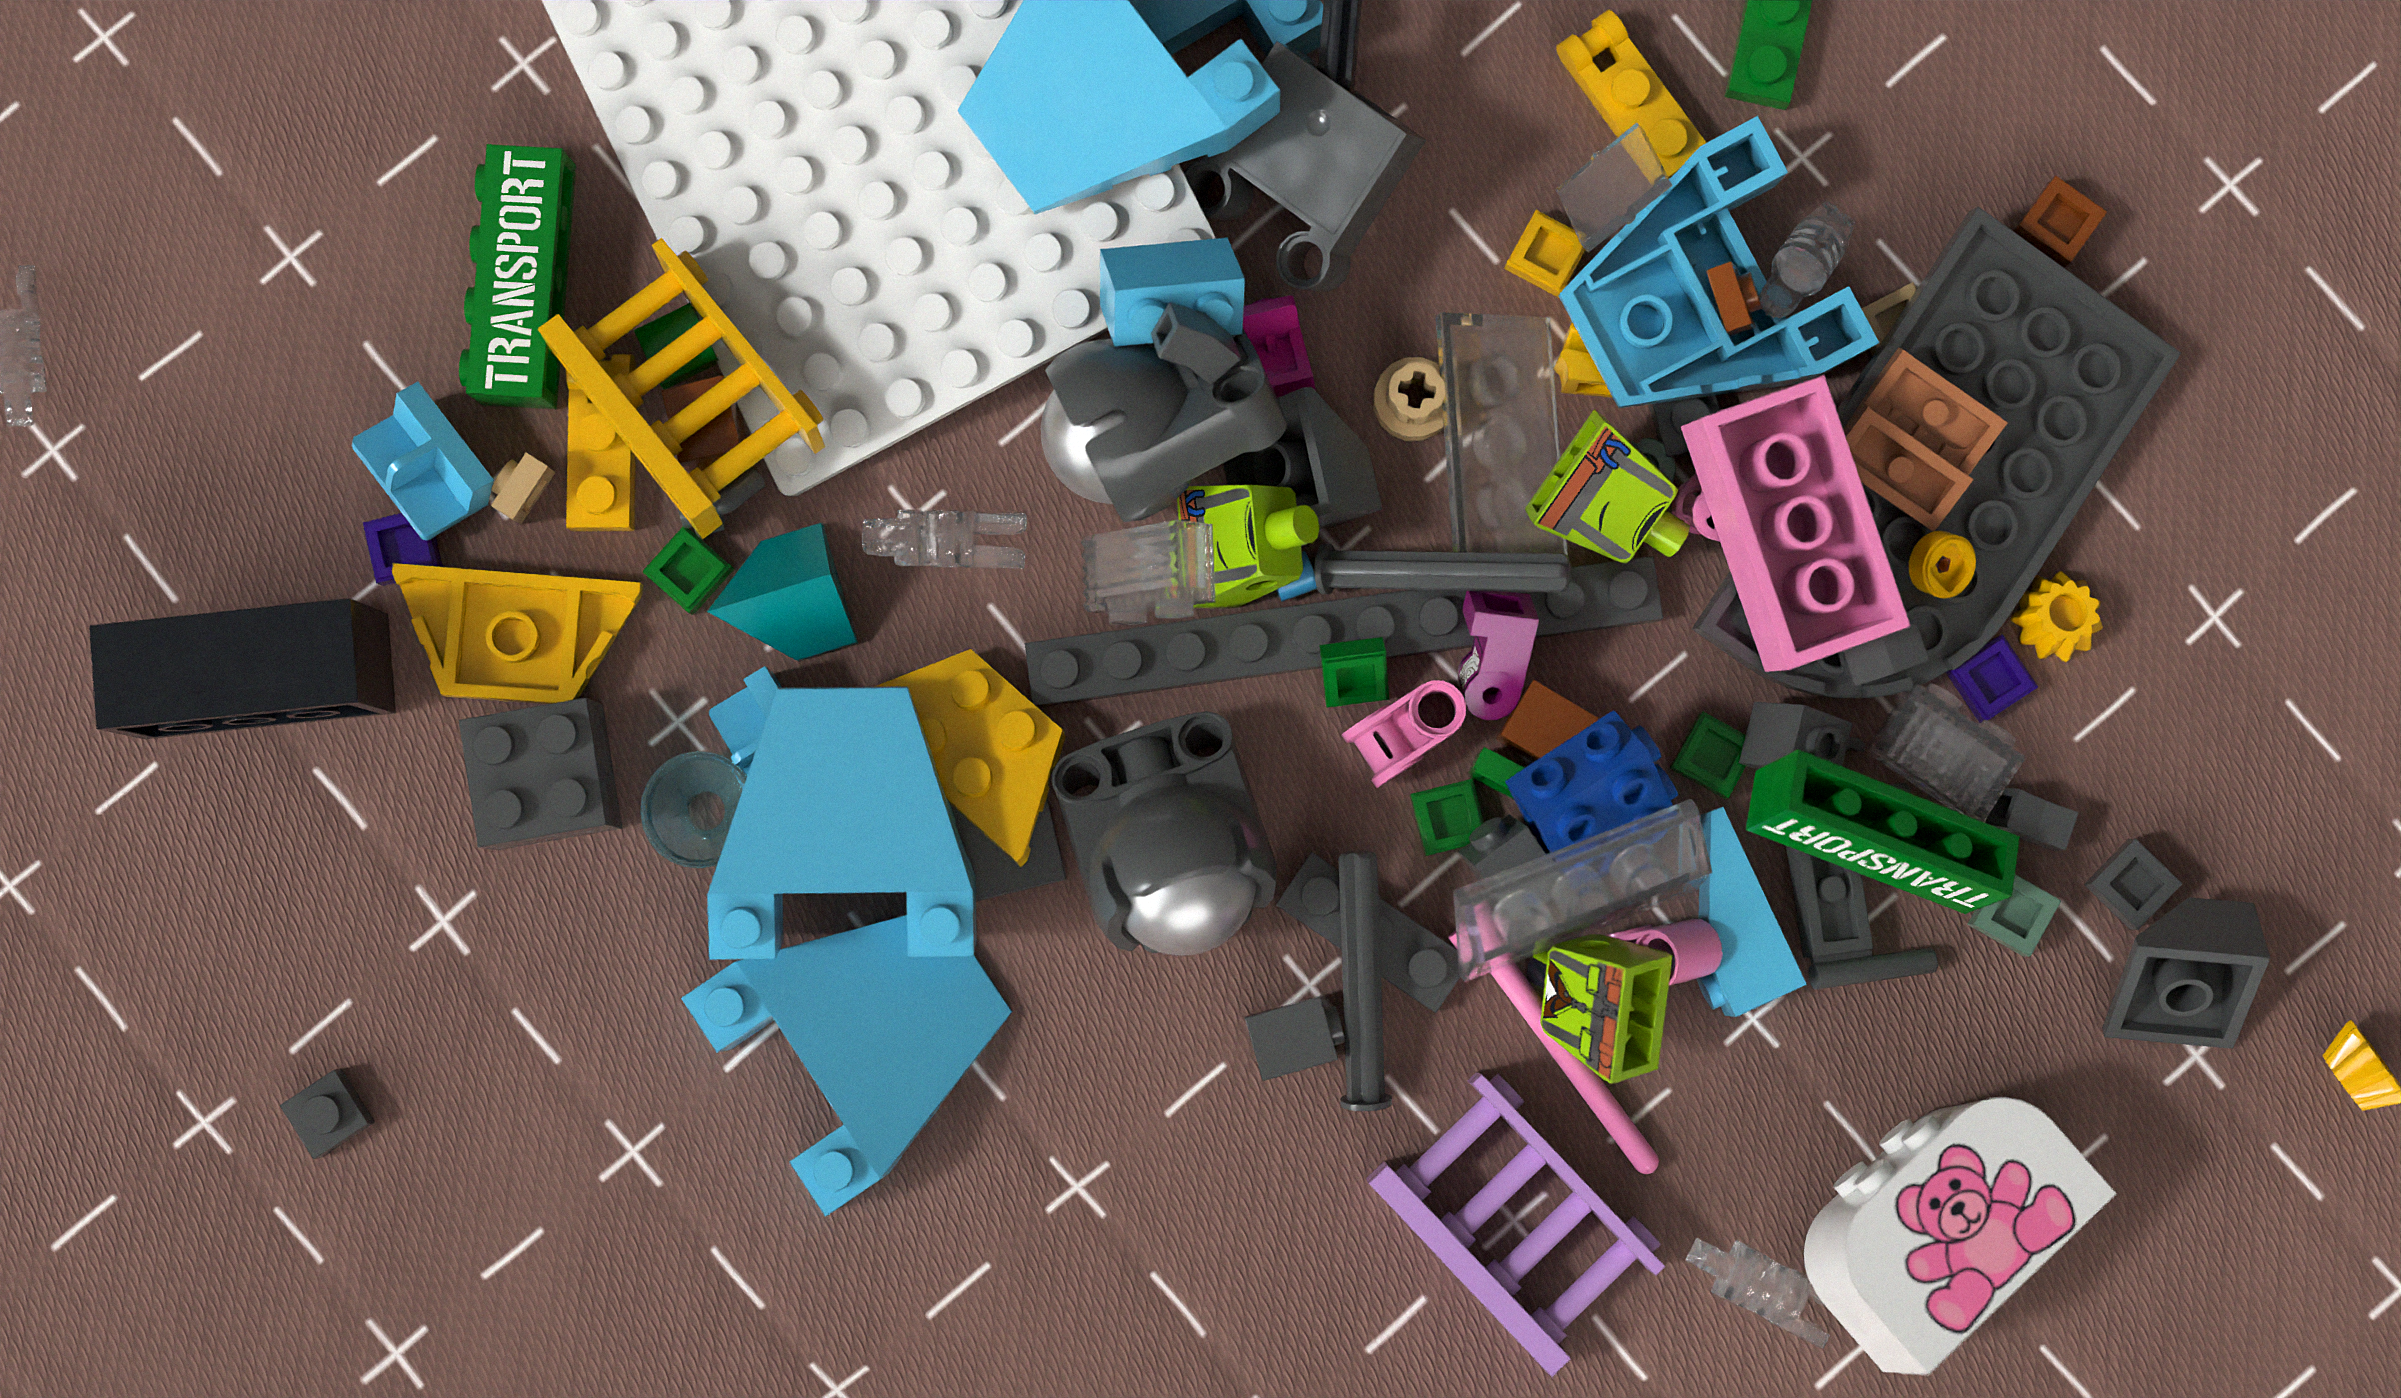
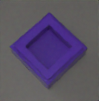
[363,513,443,586]
[1945,634,2038,723]

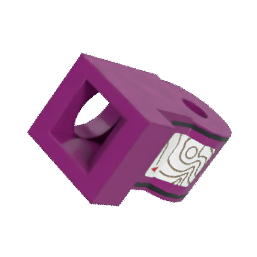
[1458,591,1539,720]

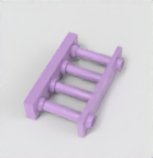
[1366,1072,1665,1377]

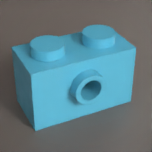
[1100,238,1245,347]

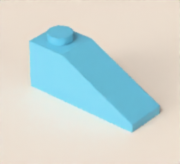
[1697,807,1807,1017]

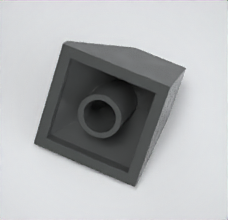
[1223,387,1382,529]
[2102,897,2270,1049]

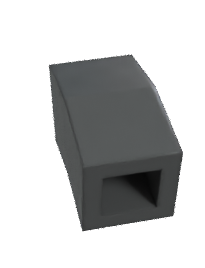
[1151,301,1241,385]
[1838,622,1929,687]
[1985,787,2079,852]

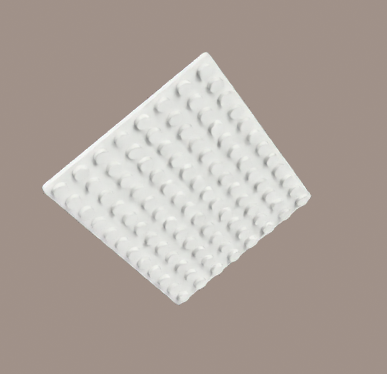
[542,0,1216,497]

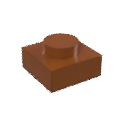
[2013,175,2107,268]
[1706,261,1763,336]

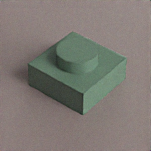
[1967,874,2061,957]

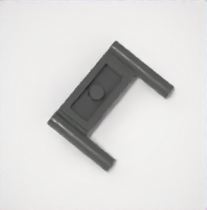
[1786,782,1938,990]

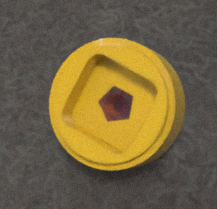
[1909,531,1976,598]

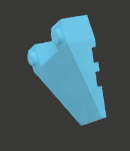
[958,0,1280,215]
[1558,116,1879,408]
[707,686,977,959]
[681,915,1013,1217]

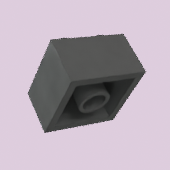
[459,698,622,850]

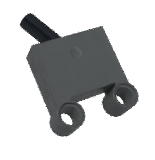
[1184,0,1426,292]

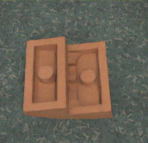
[1843,347,2008,531]

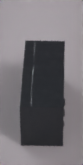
[89,598,396,739]

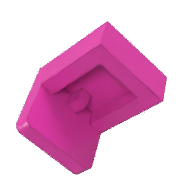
[1243,295,1316,397]

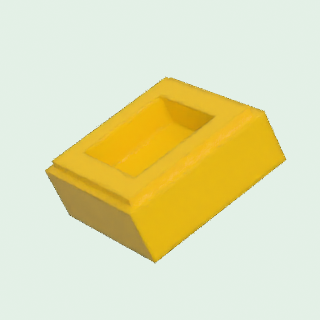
[1504,210,1591,298]

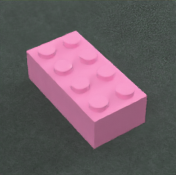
[1681,376,1910,672]

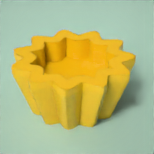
[2010,571,2103,662]
[2322,1020,2401,1111]

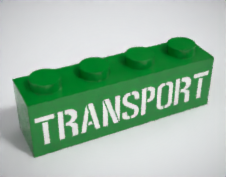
[459,144,576,410]
[1746,749,2020,914]

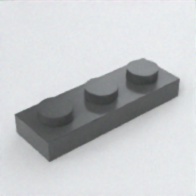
[1276,852,1471,1013]

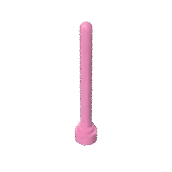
[1448,907,1659,1174]

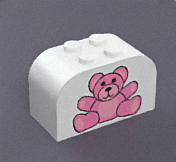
[1804,1098,2116,1375]

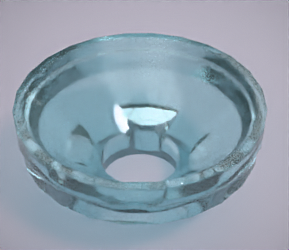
[640,751,747,869]

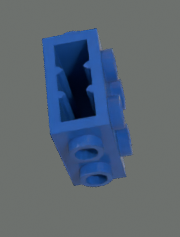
[1505,710,1681,895]

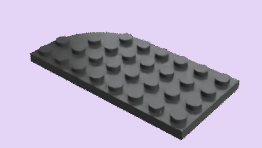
[1692,206,2181,698]

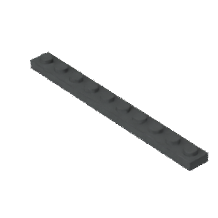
[1024,556,1663,708]

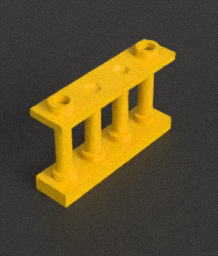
[538,238,825,539]

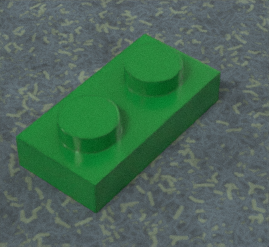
[1725,0,1812,110]

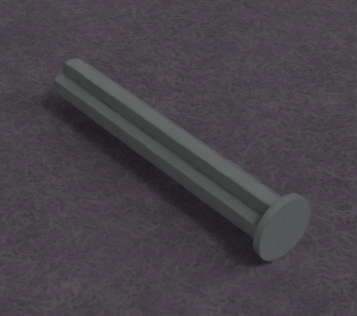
[1315,544,1571,594]
[1338,850,1392,1111]

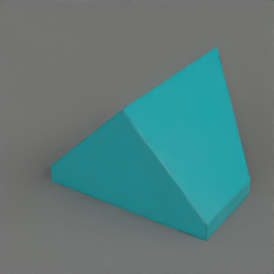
[707,523,858,662]

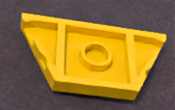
[392,563,643,704]
[874,649,1066,867]

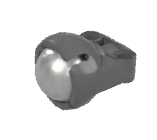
[1041,329,1287,522]
[1052,711,1277,956]

